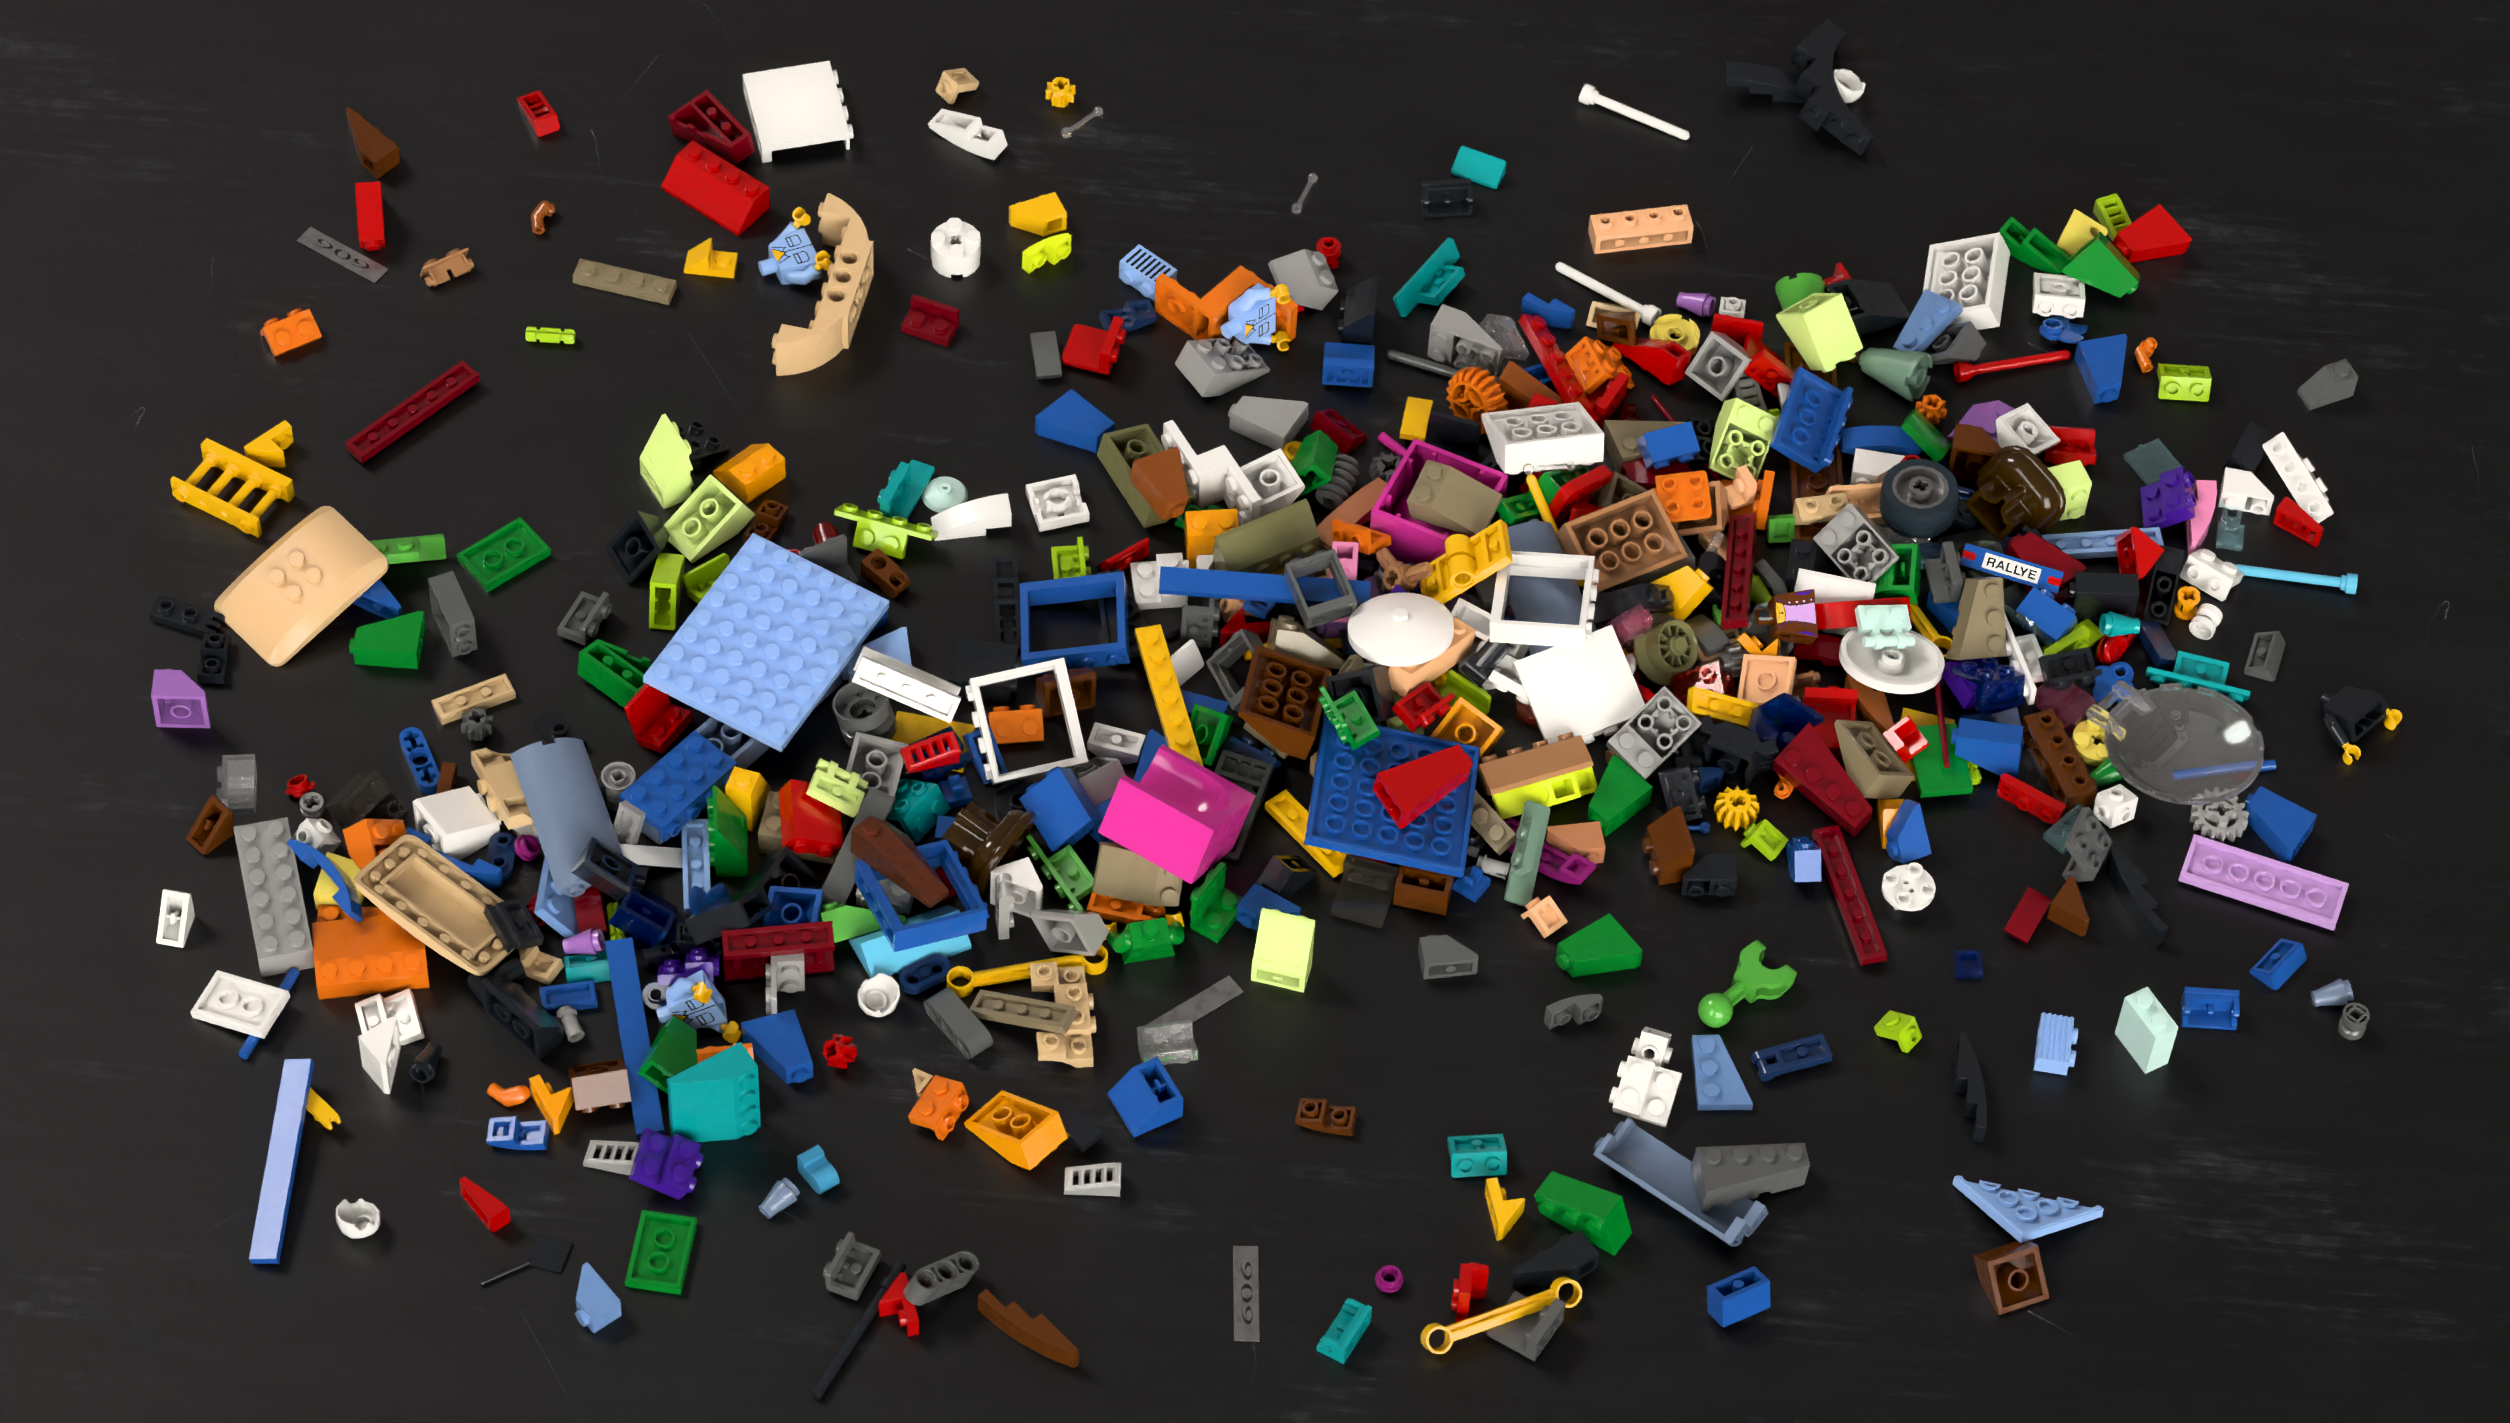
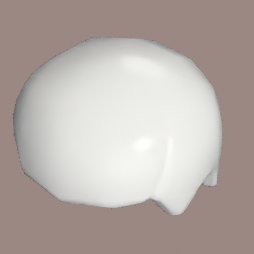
[1833,69,1865,103]
[857,973,900,1017]
[336,1198,381,1239]

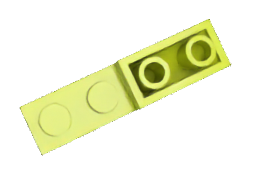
[1491,766,1598,819]

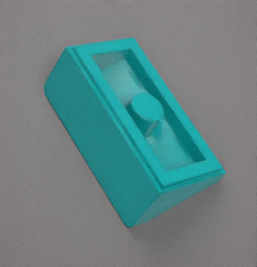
[1451,146,1507,190]
[563,951,611,983]

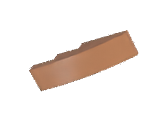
[1317,477,1387,550]

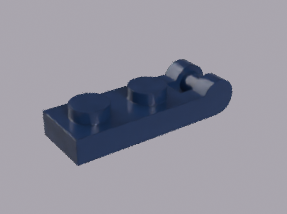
[1750,1033,1833,1082]

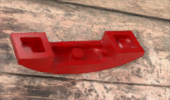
[1816,597,1911,630]

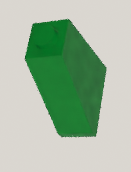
[2061,231,2141,298]
[1290,430,1338,497]
[349,611,426,669]
[1587,755,1653,837]
[1556,913,1643,977]
[638,1016,697,1094]

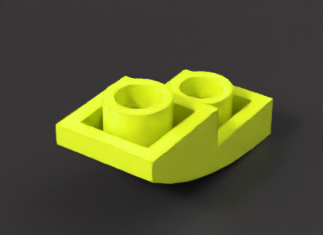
[1022,233,1071,274]

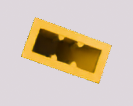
[1651,565,1713,621]
[725,766,771,832]

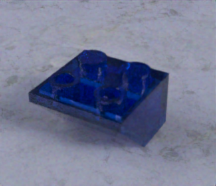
[608,882,677,947]

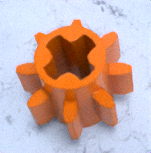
[1915,395,1947,425]

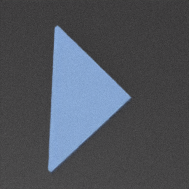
[1952,1175,2104,1243]

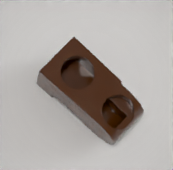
[860,548,910,598]

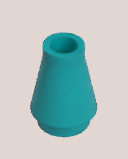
[2099,611,2140,637]

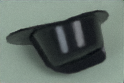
[1699,551,1726,609]

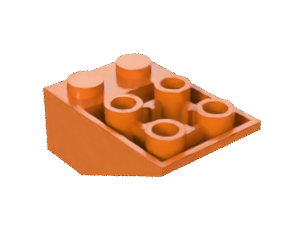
[343,819,407,870]

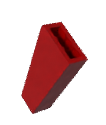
[1372,744,1472,829]

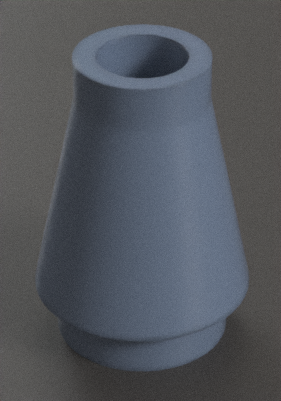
[2311,978,2354,1007]
[758,1178,800,1219]

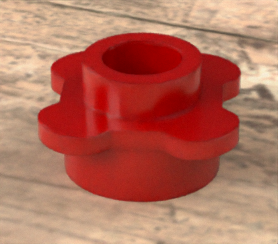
[285,774,316,798]

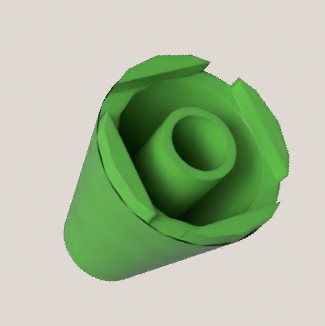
[1775,273,1826,310]

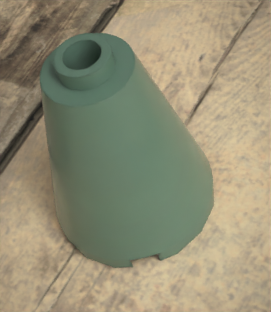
[1859,348,1933,401]

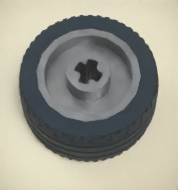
[1880,459,1959,539]

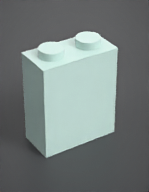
[2115,986,2178,1074]

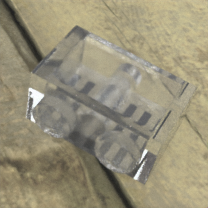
[216,754,258,814]

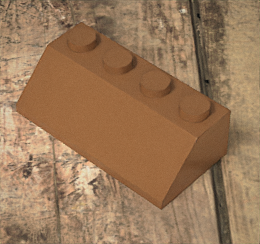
[1477,732,1594,796]

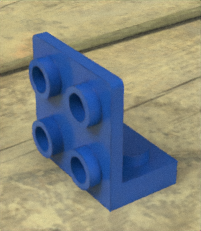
[1322,342,1375,388]

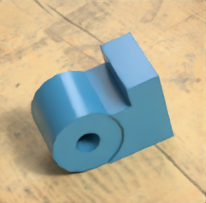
[797,1145,840,1194]

